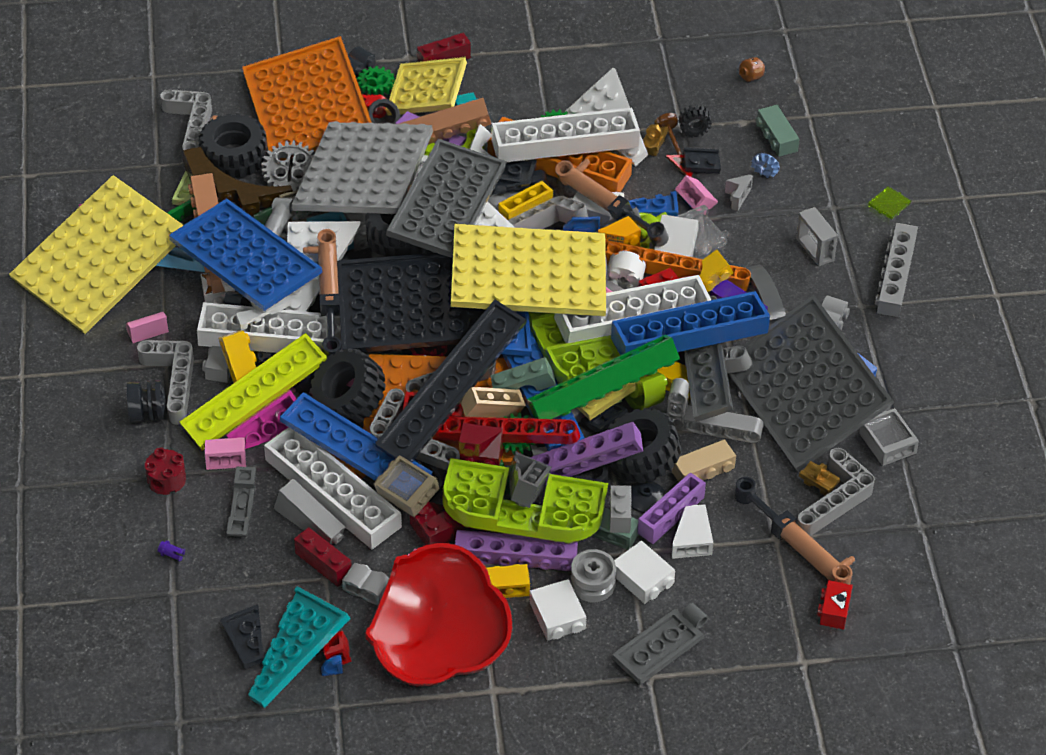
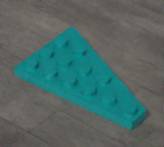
[249,586,351,708]

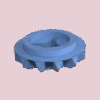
[751,153,779,178]

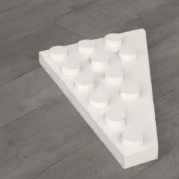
[565,68,648,166]
[286,221,361,312]

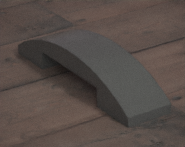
[746,265,786,323]
[227,466,256,537]

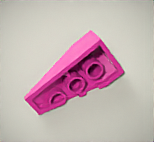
[227,390,296,449]

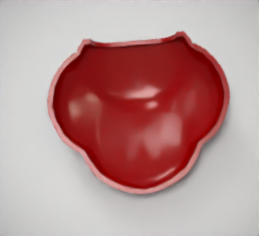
[365,543,512,687]

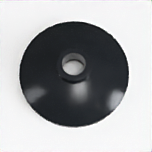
[631,480,666,513]

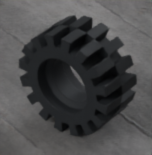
[678,105,712,137]

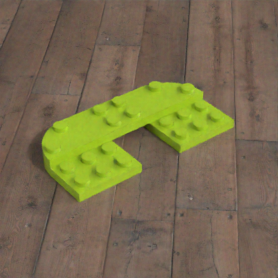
[528,312,620,383]
[442,458,608,543]

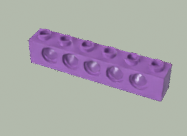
[530,422,643,485]
[455,530,578,571]

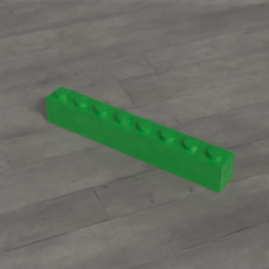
[527,334,680,419]

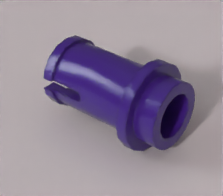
[158,541,185,562]

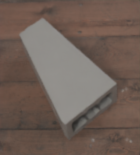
[274,479,345,545]

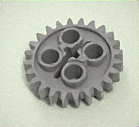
[262,141,314,191]

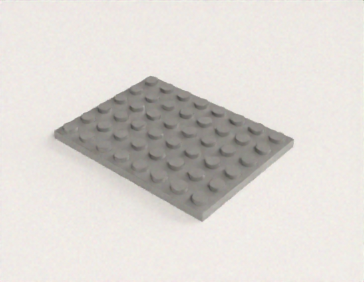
[292,121,433,214]

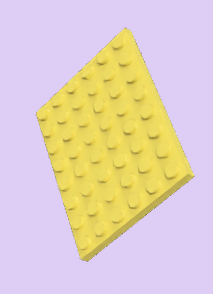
[9,175,184,334]
[451,224,606,316]

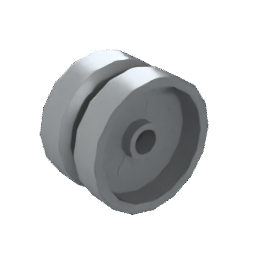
[571,549,616,602]

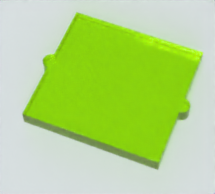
[868,186,911,219]

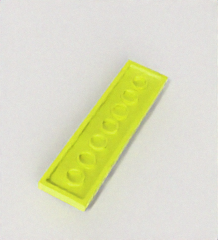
[180,333,327,450]

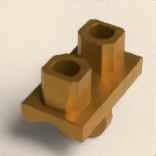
[643,124,668,156]
[799,461,840,496]

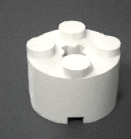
[607,251,646,289]

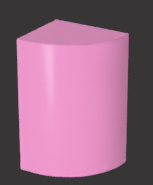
[675,176,718,212]
[126,312,168,343]
[205,437,246,470]

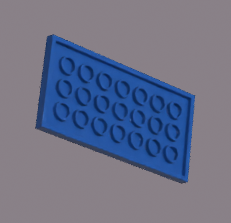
[169,199,322,311]

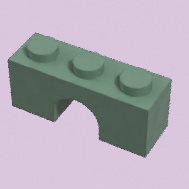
[490,357,556,391]

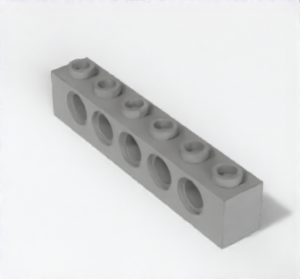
[875,223,918,317]

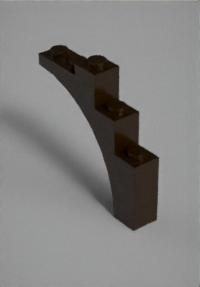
[183,147,293,216]

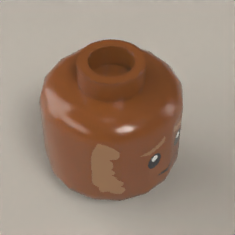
[739,57,765,81]

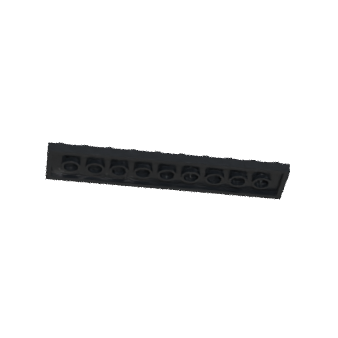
[375,299,526,463]

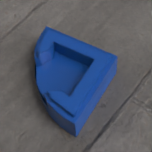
[321,655,343,676]

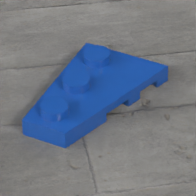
[628,191,679,217]

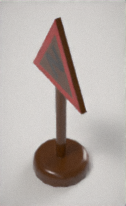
[654,113,693,177]

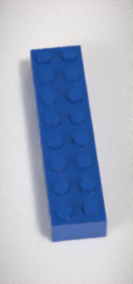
[611,291,770,355]

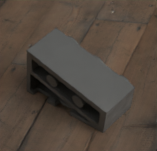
[508,452,552,508]

